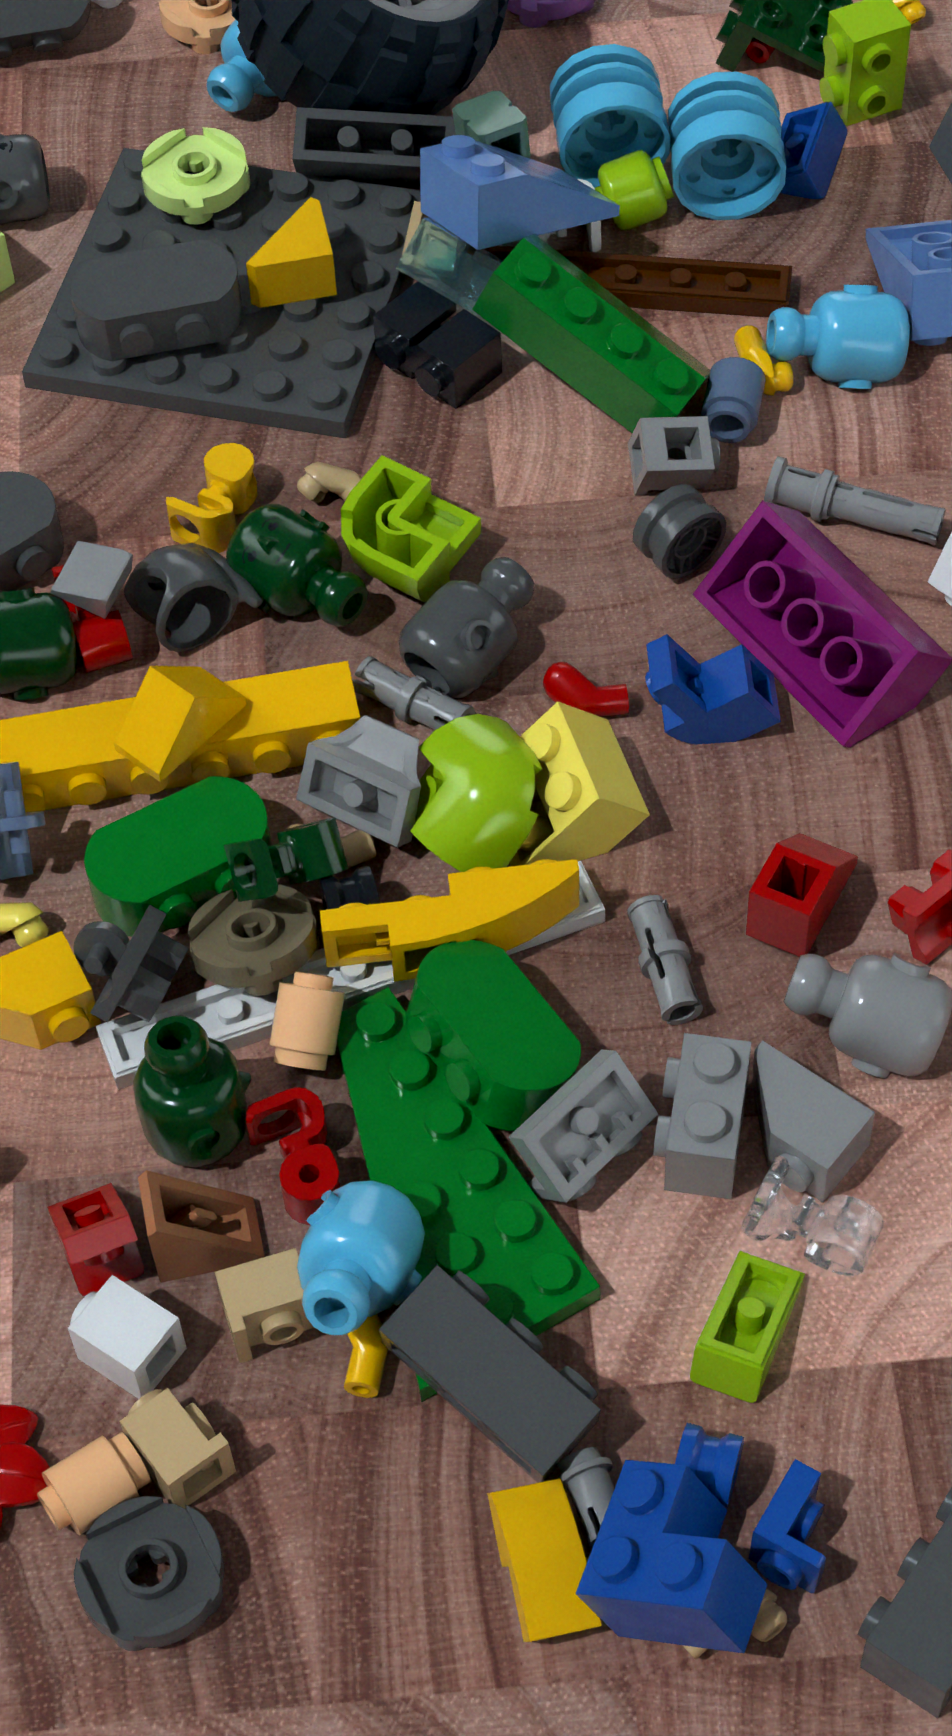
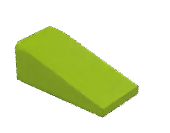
[690,1251,805,1403]

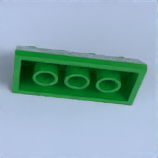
[472,234,710,433]

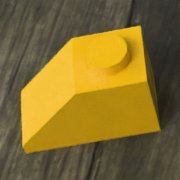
[0,931,101,1050]

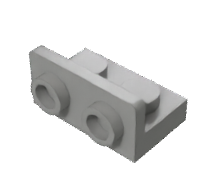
[508,1049,658,1203]

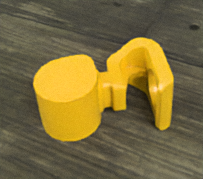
[166,443,258,553]

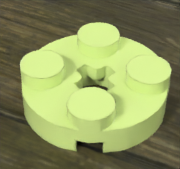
[141,127,250,225]

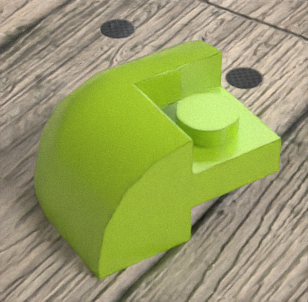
[341,455,481,603]
[410,714,542,872]

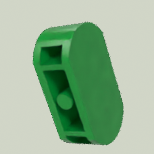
[84,776,272,937]
[406,940,581,1131]

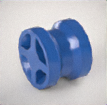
[675,1423,744,1508]

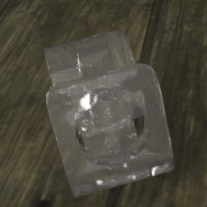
[742,1156,884,1276]

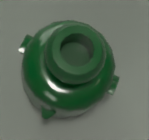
[226,504,368,626]
[0,588,77,700]
[133,1015,252,1167]

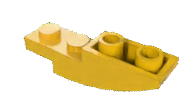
[320,859,579,982]

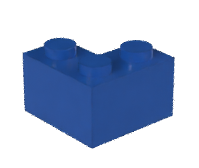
[576,1460,768,1654]

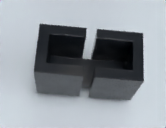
[373,280,502,409]

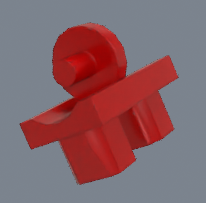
[888,849,952,965]

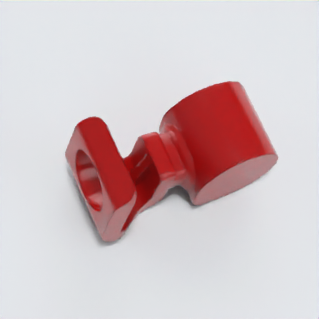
[51,565,133,673]
[246,1087,340,1225]

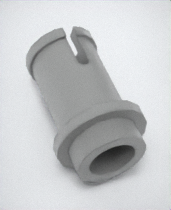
[558,1447,615,1548]

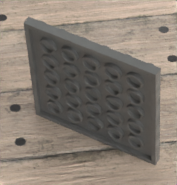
[22,148,421,438]

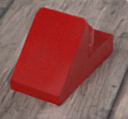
[47,1183,144,1296]

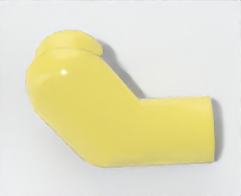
[0,902,49,947]

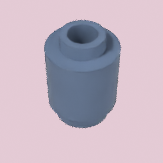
[701,357,766,443]

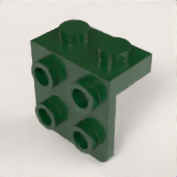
[715,0,853,72]

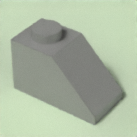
[752,1040,875,1202]

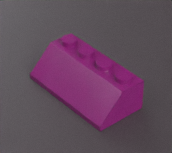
[693,500,952,748]

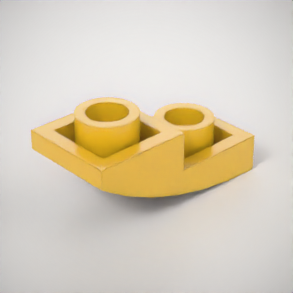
[487,1478,602,1642]

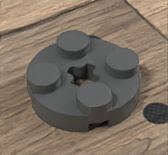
[74,1496,225,1651]

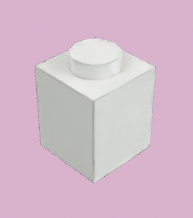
[68,1275,187,1399]

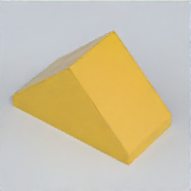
[246,197,337,308]
[114,666,247,782]

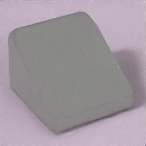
[51,541,133,619]

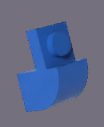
[645,634,781,745]

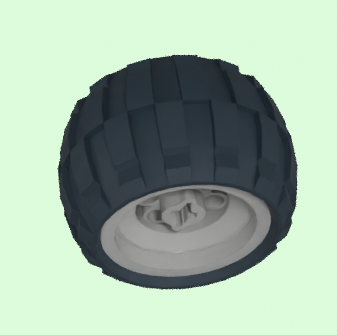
[232,0,509,115]

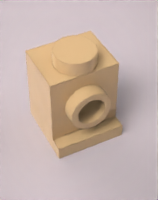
[215,1248,315,1363]
[120,1388,236,1509]

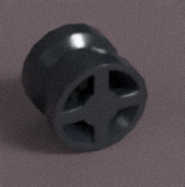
[318,865,380,910]

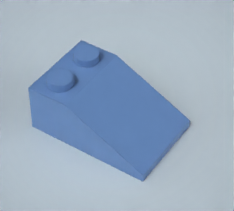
[420,135,620,250]
[865,220,952,346]

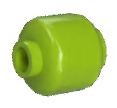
[595,150,674,231]

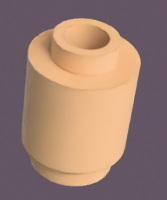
[269,971,345,1071]
[37,1432,151,1536]

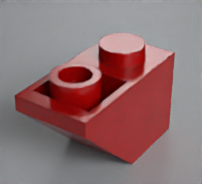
[746,833,858,957]

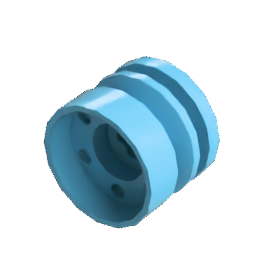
[550,44,671,188]
[668,71,786,220]

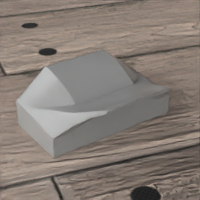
[296,715,421,848]

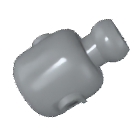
[783,953,952,1078]

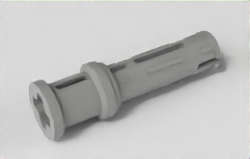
[764,456,946,545]

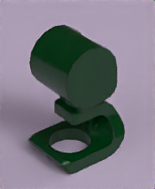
[223,818,348,902]

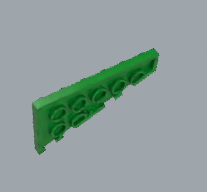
[337,987,600,1402]

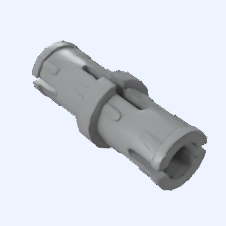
[353,656,475,730]
[627,895,703,1025]

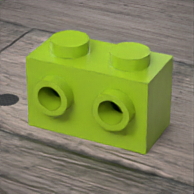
[819,0,911,127]

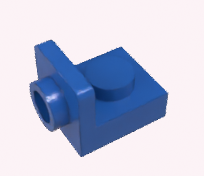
[748,1459,826,1593]

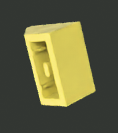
[510,701,650,866]

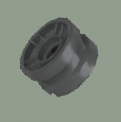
[633,484,726,579]

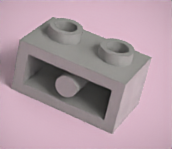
[653,1033,752,1199]

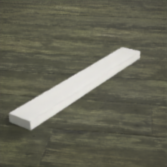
[96,861,605,1090]

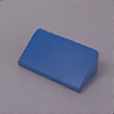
[780,102,847,199]

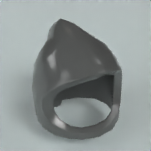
[124,543,263,652]

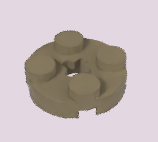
[188,884,321,996]

